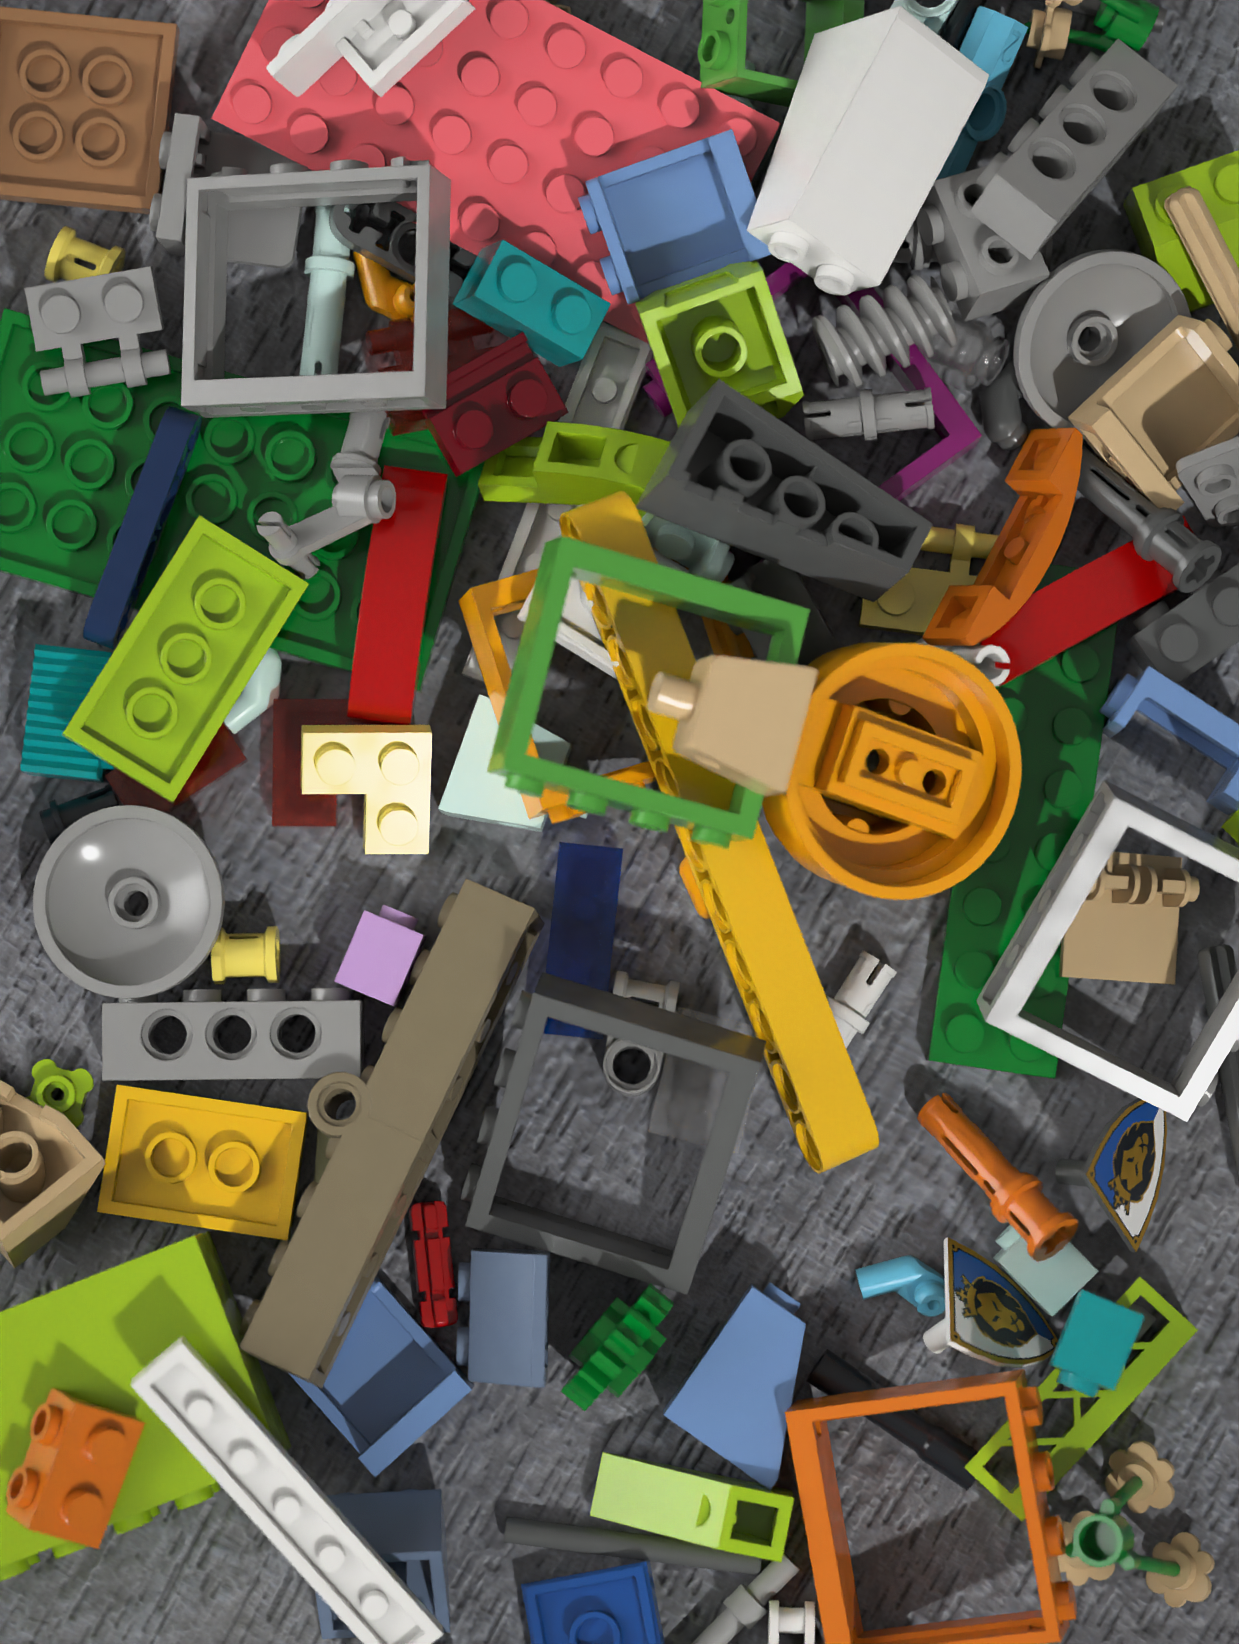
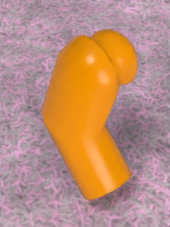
[353,244,415,323]

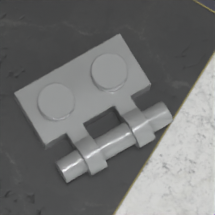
[24,266,171,398]

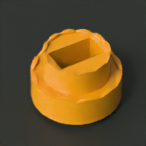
[762,642,1022,900]

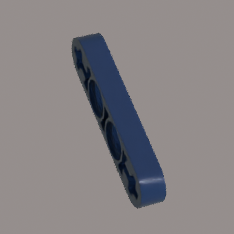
[83,406,202,650]

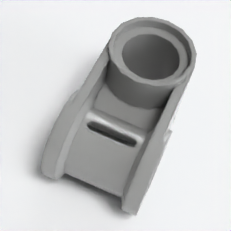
[603,970,680,1097]

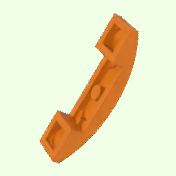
[922,427,1083,646]

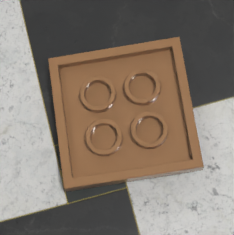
[0,6,180,214]

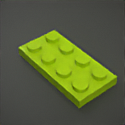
[62,515,309,803]

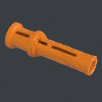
[917,1093,1078,1262]

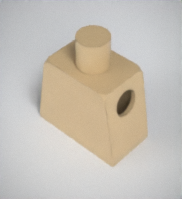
[647,655,818,796]

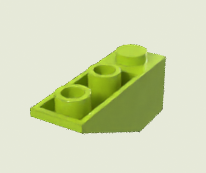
[590,1451,794,1563]

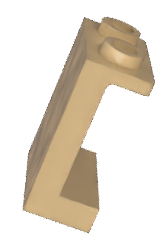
[1067,314,1239,510]

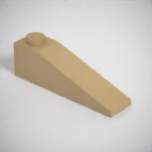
[0,1080,106,1268]

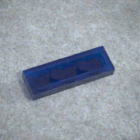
[543,842,623,1040]

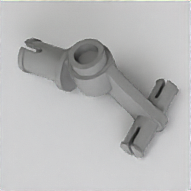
[257,411,396,579]

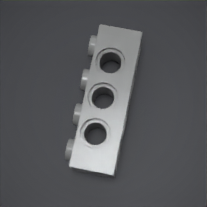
[970,39,1178,260]
[102,988,365,1081]

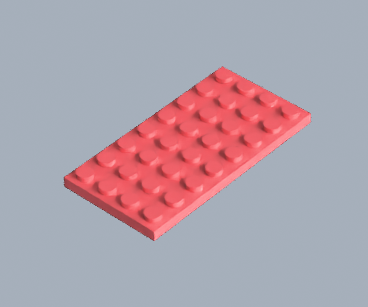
[211,0,781,344]

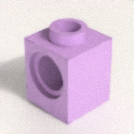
[334,905,427,1007]

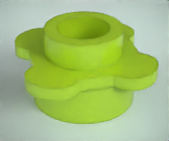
[26,1059,94,1128]

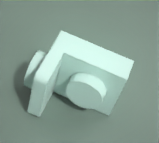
[641,512,735,583]

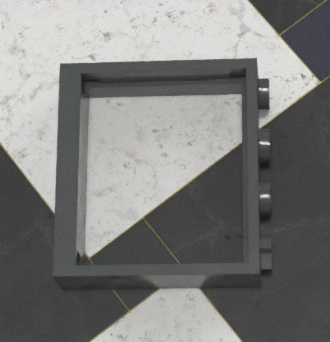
[460,972,766,1295]

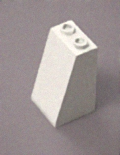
[747,6,989,296]

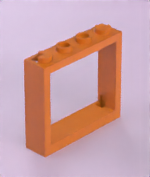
[785,1369,1077,1644]

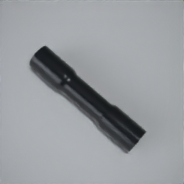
[806,1349,986,1491]

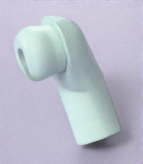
[224,648,282,735]

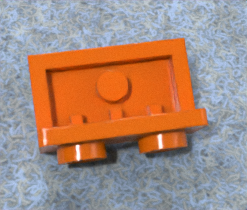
[6,1388,145,1549]

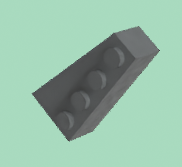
[636,379,933,602]

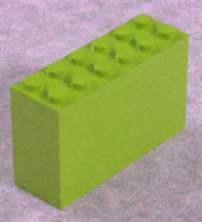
[0,1231,291,1581]

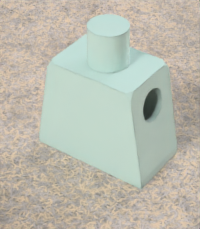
[438,694,588,832]

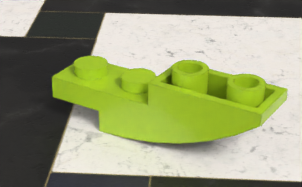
[478,421,671,519]

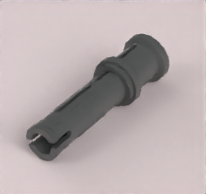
[1077,443,1222,593]

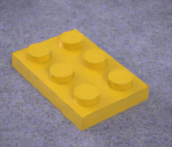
[97,1085,309,1241]

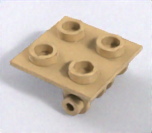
[1059,852,1200,985]

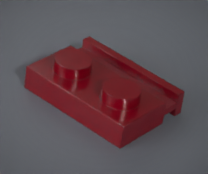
[421,332,569,477]

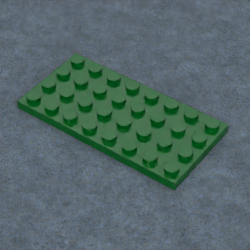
[0,308,486,693]

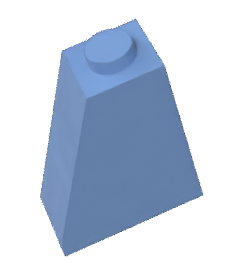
[663,1282,806,1490]

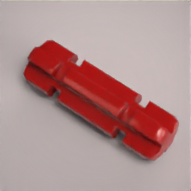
[409,1201,458,1328]

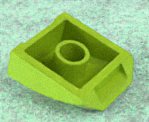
[635,260,804,427]

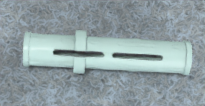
[299,205,356,376]

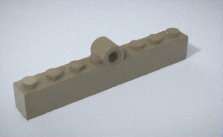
[239,879,545,1388]

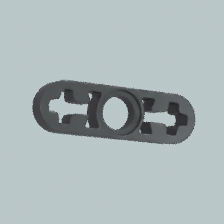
[329,202,477,306]

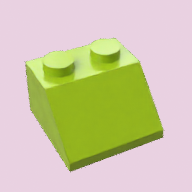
[1123,150,1239,313]

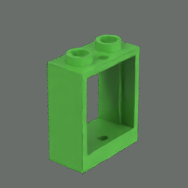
[698,0,864,107]

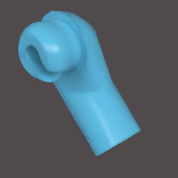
[855,1255,945,1317]

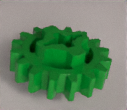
[561,1283,674,1412]

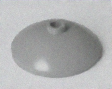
[1013,249,1191,440]
[33,805,225,999]

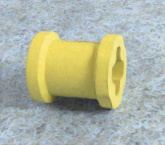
[44,226,126,282]
[211,926,280,984]

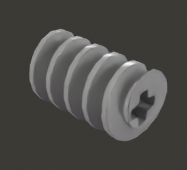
[812,275,958,388]

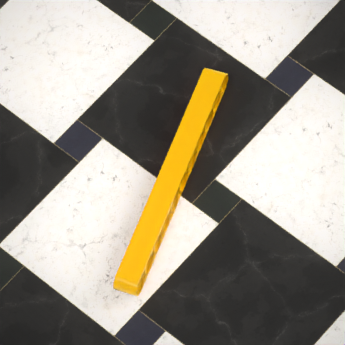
[559,491,879,1174]

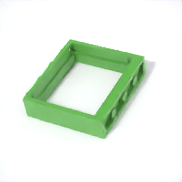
[487,536,810,850]

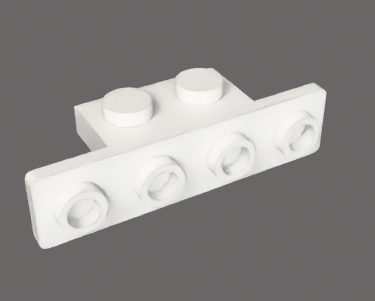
[266,0,475,97]

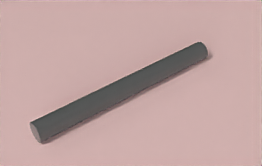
[504,1517,762,1575]

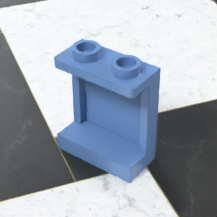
[578,129,771,305]
[1099,666,1239,815]
[280,1275,475,1477]

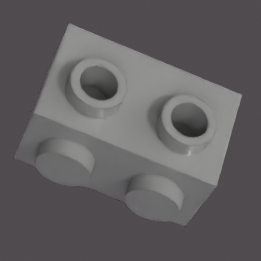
[917,166,1050,321]

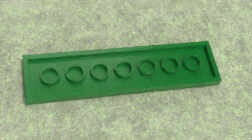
[927,564,1118,1079]

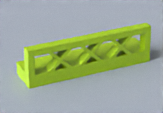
[964,1277,1198,1521]

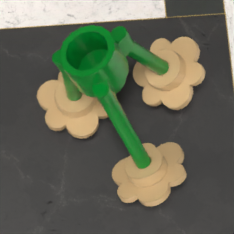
[1058,1440,1214,1608]

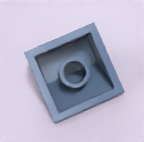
[456,1248,550,1388]
[315,1489,451,1639]

